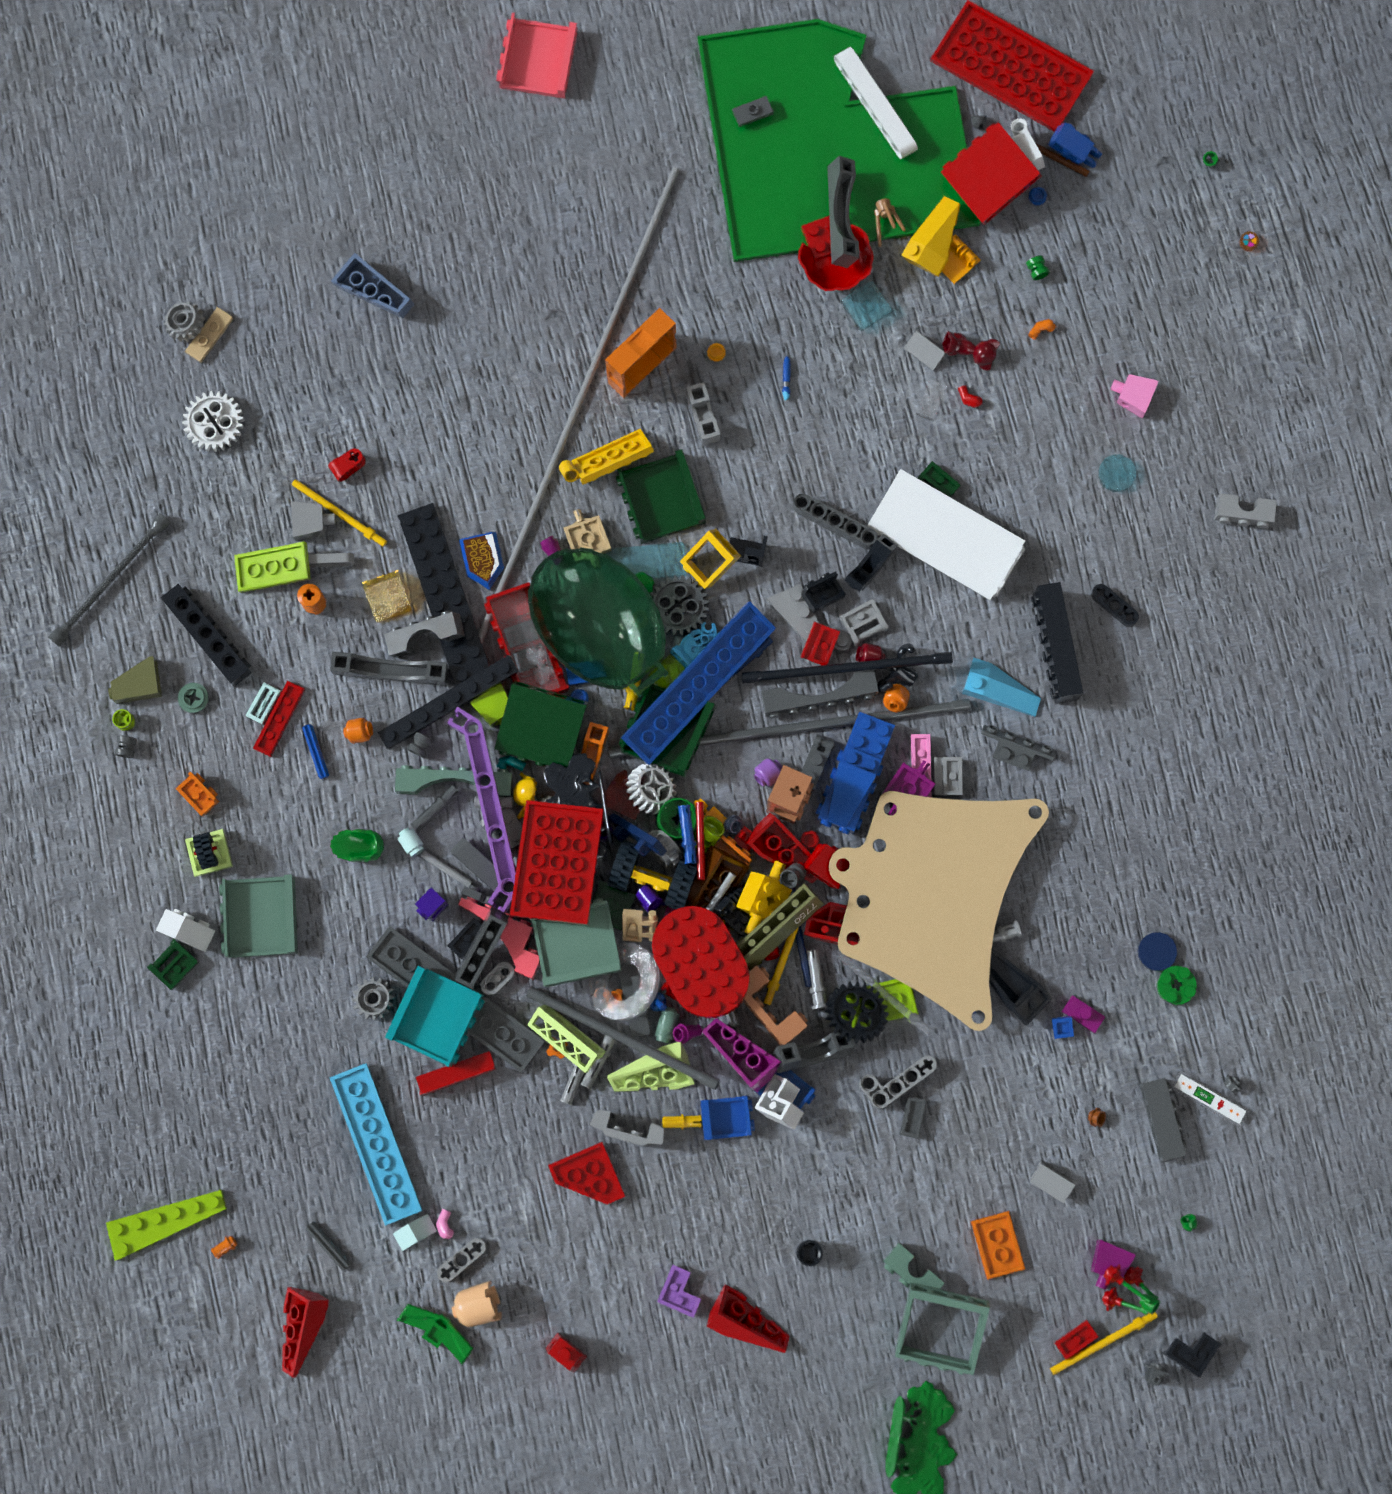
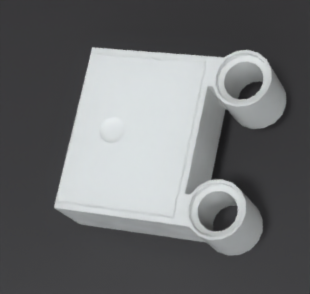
[1011,119,1045,170]

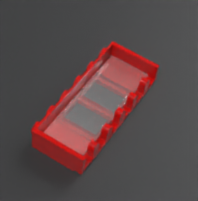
[484,582,569,694]

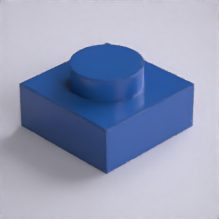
[1052,1016,1074,1039]

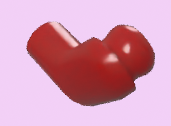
[958,385,983,408]

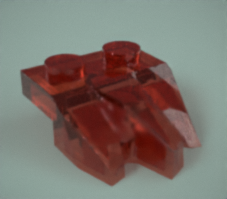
[601,770,643,820]

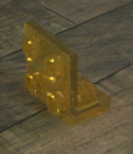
[362,570,412,623]

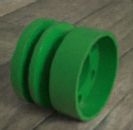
[657,798,696,841]

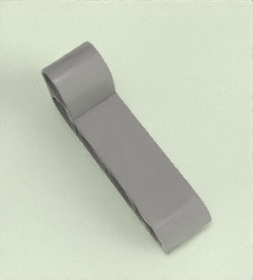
[859,1056,937,1109]

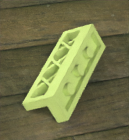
[527,1005,606,1073]

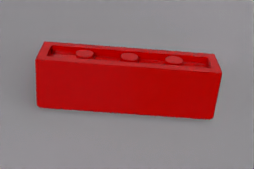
[416,1051,496,1096]

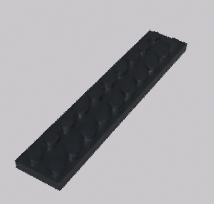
[398,503,489,686]

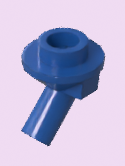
[648,992,667,1012]

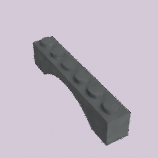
[828,156,859,268]
[330,651,449,686]
[761,670,879,718]

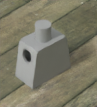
[292,502,336,541]

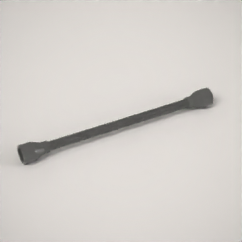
[48,513,171,647]

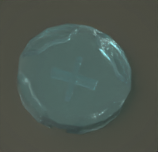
[1098,454,1136,492]

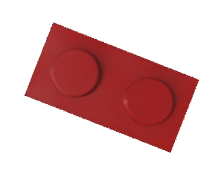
[1054,1320,1098,1360]

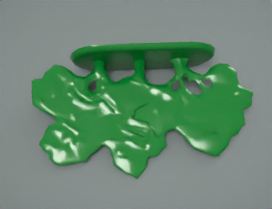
[885,1381,958,1494]

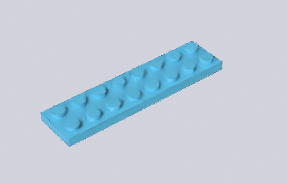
[330,1063,423,1226]

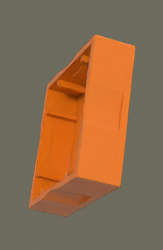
[605,308,677,398]

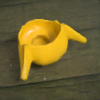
[513,772,537,819]

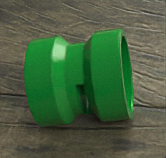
[1026,255,1050,281]

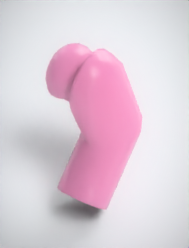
[436,1209,454,1239]

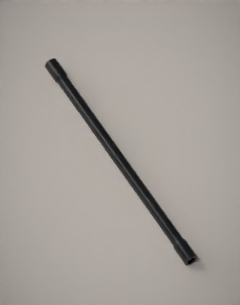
[742,652,953,684]

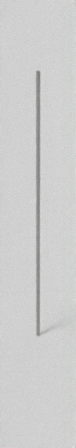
[441,167,680,726]

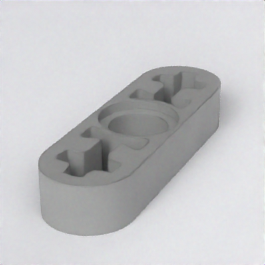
[308,553,354,568]
[437,1238,487,1282]

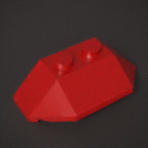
[804,902,860,945]

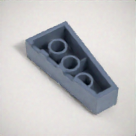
[331,253,415,318]

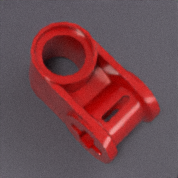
[328,448,366,482]

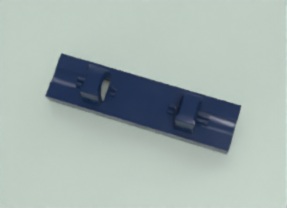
[609,813,667,857]

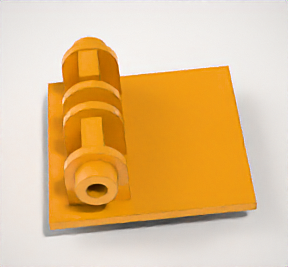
[942,234,981,284]

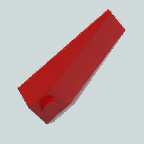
[707,1284,790,1353]

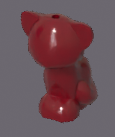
[942,331,1000,371]

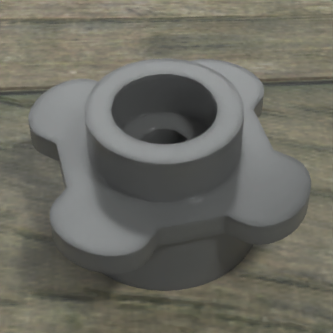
[1224,1075,1242,1093]

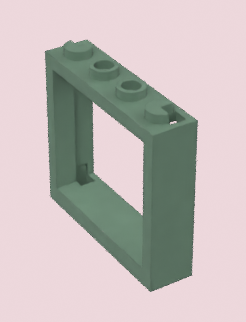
[895,1283,990,1375]

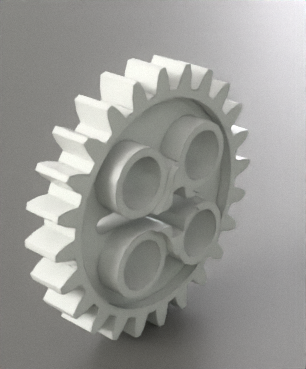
[182,391,245,452]

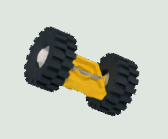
[608,840,697,910]

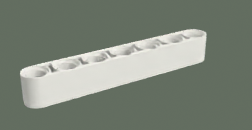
[834,47,917,159]

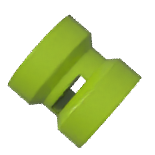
[112,709,135,731]

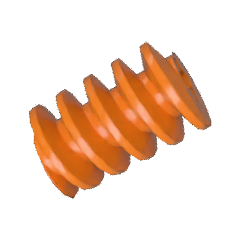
[297,584,326,615]

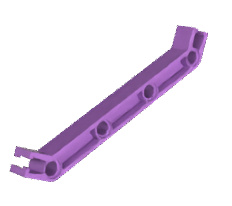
[447,707,516,914]

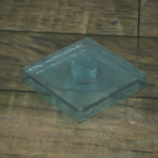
[841,281,892,332]

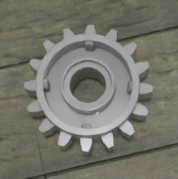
[164,301,205,342]
[648,830,681,868]
[352,977,395,1020]

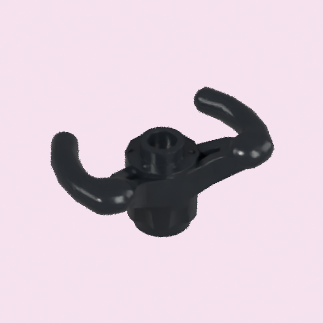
[877,643,918,692]

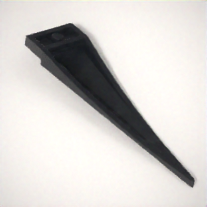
[989,948,1053,1025]

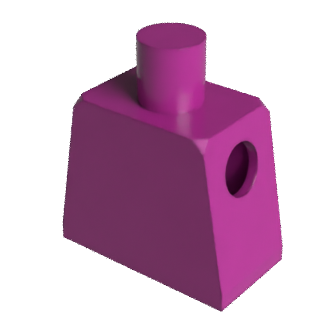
[1091,1240,1136,1290]

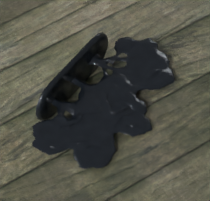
[543,753,613,859]

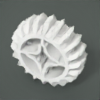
[626,764,677,815]

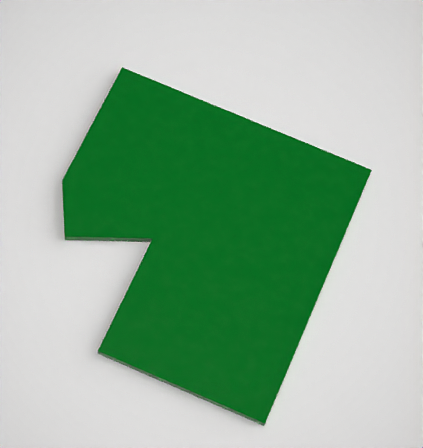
[697,19,980,262]

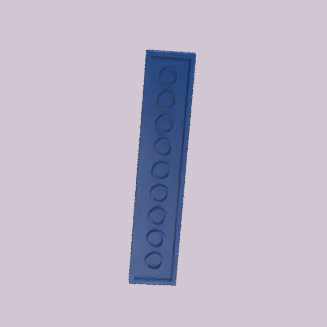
[621,601,776,765]

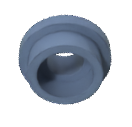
[724,815,743,834]

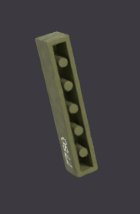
[737,883,824,971]

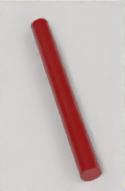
[696,802,705,880]

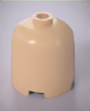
[452,1281,502,1327]

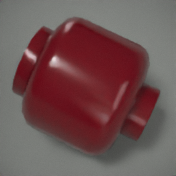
[855,643,885,662]

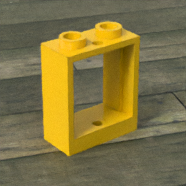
[680,529,741,589]

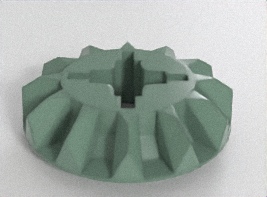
[178,683,209,713]

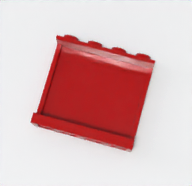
[941,122,1042,225]

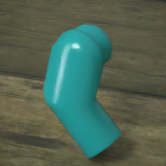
[496,756,526,771]

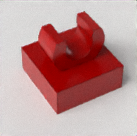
[734,826,752,852]

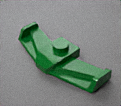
[397,1304,474,1365]

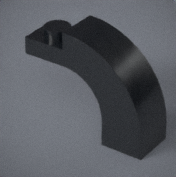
[844,534,898,592]

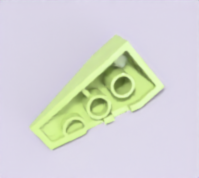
[607,1042,695,1092]

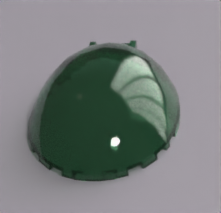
[528,547,668,698]

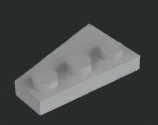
[766,584,819,642]

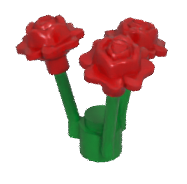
[1102,1264,1161,1315]

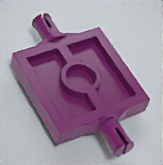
[882,760,935,816]

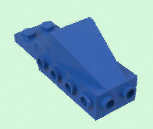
[816,712,895,835]

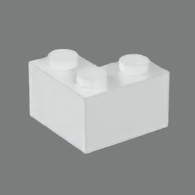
[156,909,215,952]
[755,1074,804,1130]

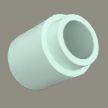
[398,828,424,857]

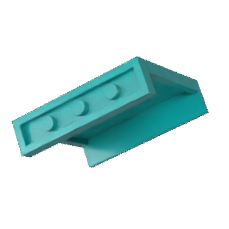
[385,966,485,1067]

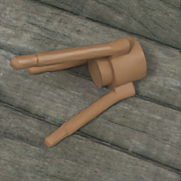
[874,198,905,247]

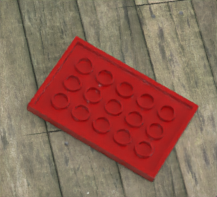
[510,800,604,925]

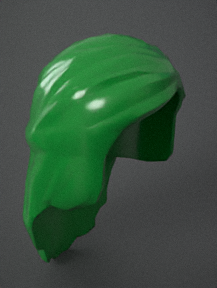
[330,829,384,862]

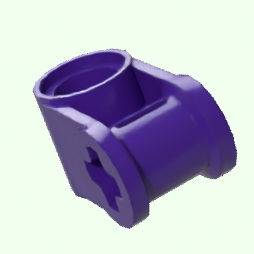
[636,885,665,914]

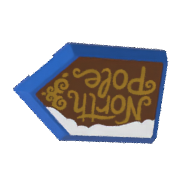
[459,532,504,590]

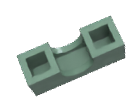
[883,1243,944,1301]

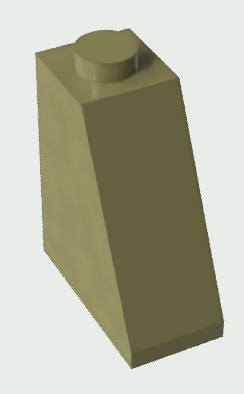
[108,656,162,704]

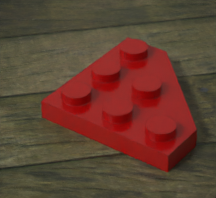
[548,1142,625,1205]

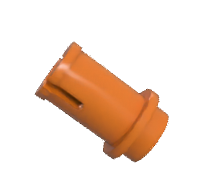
[211,1235,238,1259]

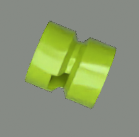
[693,816,725,852]

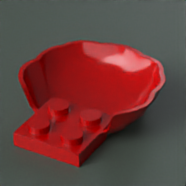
[798,215,874,291]

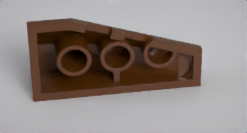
[685,845,749,909]

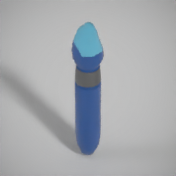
[782,356,791,400]

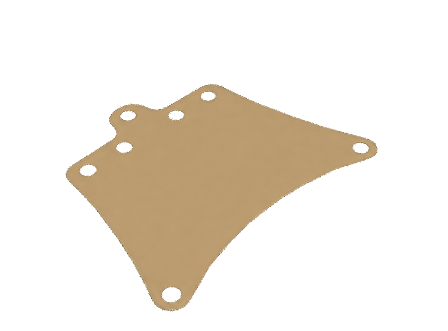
[829,791,1049,1031]

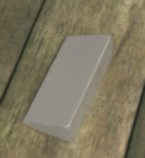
[904,331,946,371]

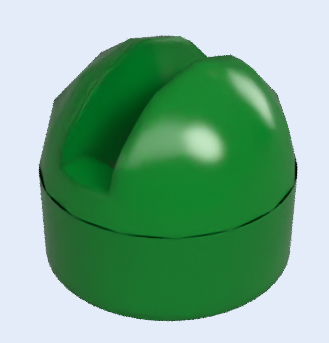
[1203,151,1218,167]
[1180,1214,1197,1232]

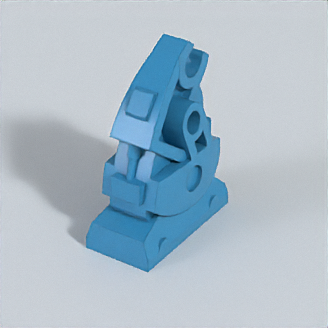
[670,622,717,668]

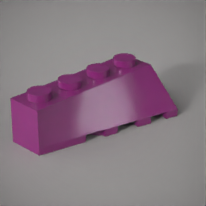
[702,1018,781,1092]

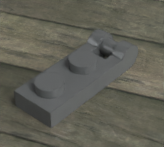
[801,734,835,791]

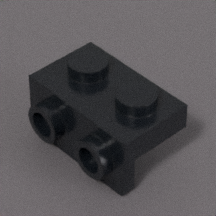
[801,571,846,613]

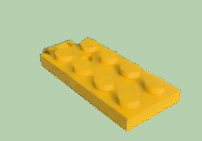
[559,428,654,485]

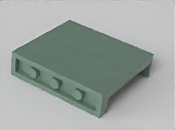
[219,874,298,958]
[530,898,622,988]

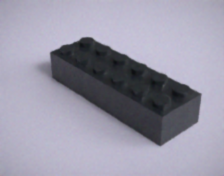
[1031,582,1083,704]

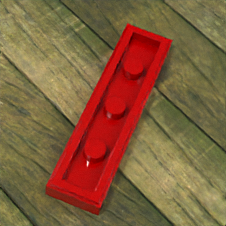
[253,680,305,757]

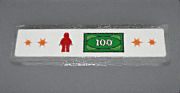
[1171,1071,1250,1128]

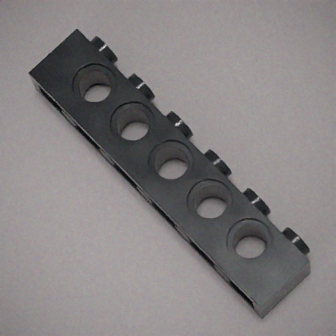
[160,584,252,687]

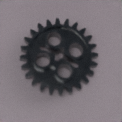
[825,981,889,1044]

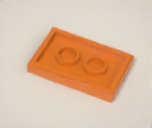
[970,1211,1025,1280]

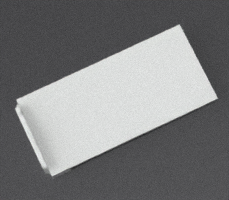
[867,469,1025,601]

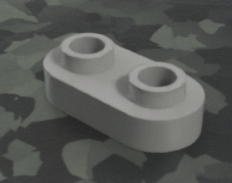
[481,962,515,996]

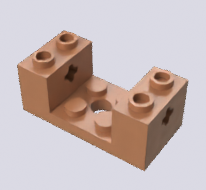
[766,765,814,824]
[743,965,808,1046]

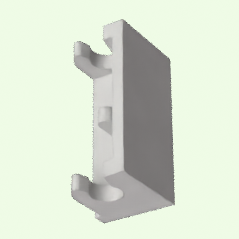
[1030,1161,1075,1203]

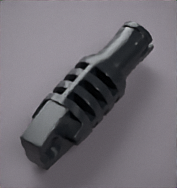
[715,881,747,919]

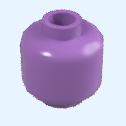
[754,758,782,787]

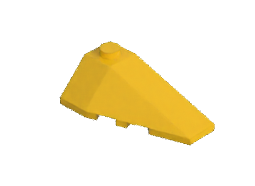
[901,196,961,277]

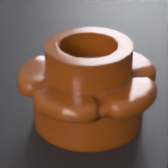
[1088,1108,1106,1127]

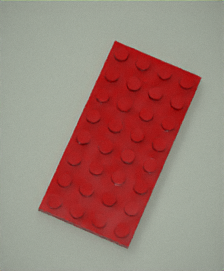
[930,0,1094,132]

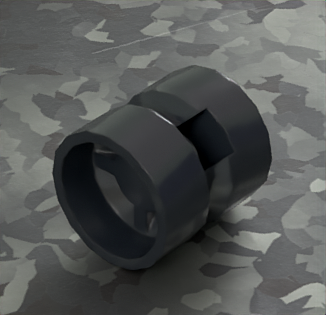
[796,1240,823,1266]

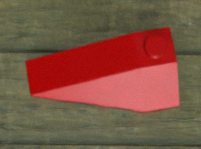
[747,813,817,884]
[282,1287,329,1378]

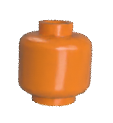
[883,684,910,713]
[343,717,373,744]

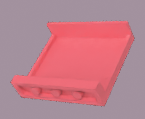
[497,13,578,99]

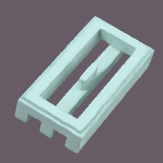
[245,683,281,725]

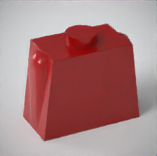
[803,843,850,889]

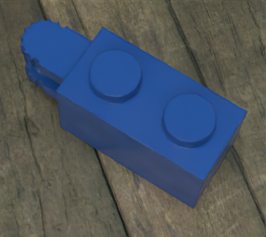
[1047,122,1102,168]

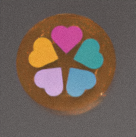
[1239,231,1259,251]

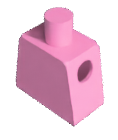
[1110,375,1158,418]

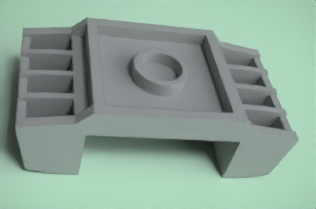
[590,1110,665,1147]

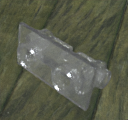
[526,645,555,686]

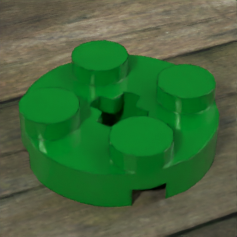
[1156,966,1197,1005]

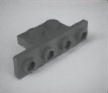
[981,725,1056,771]
[619,958,650,1038]

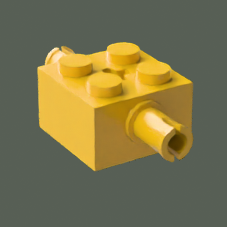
[736,861,792,934]

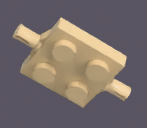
[563,509,612,569]

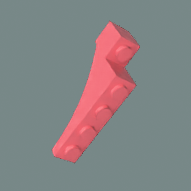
[458,897,540,980]

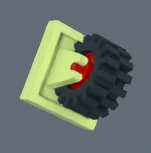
[185,829,233,877]

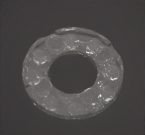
[589,943,660,1021]

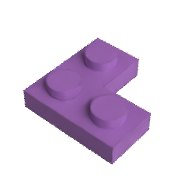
[657,1265,701,1318]

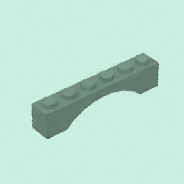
[395,765,513,796]

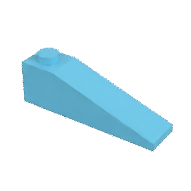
[962,658,1041,717]

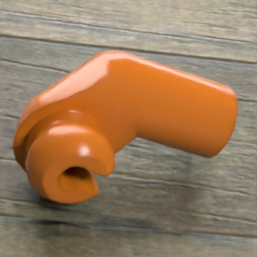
[1028,319,1056,340]

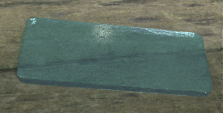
[602,542,687,583]

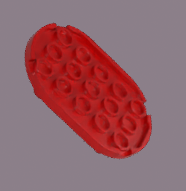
[652,906,750,1018]

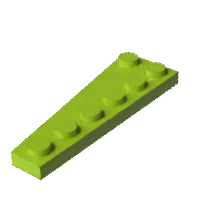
[106,1190,227,1261]

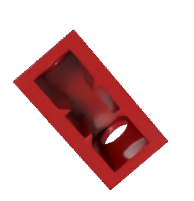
[545,1333,587,1372]

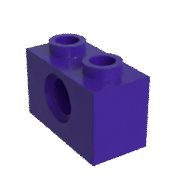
[415,887,448,922]

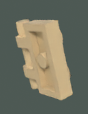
[623,909,658,942]

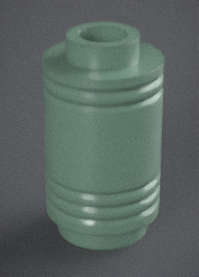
[655,1007,680,1044]

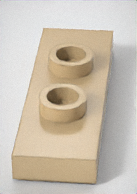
[185,307,233,363]

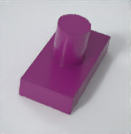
[1061,995,1105,1033]

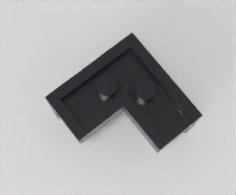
[729,536,768,567]
[1162,1332,1221,1378]

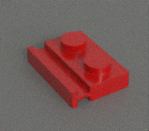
[800,621,840,665]

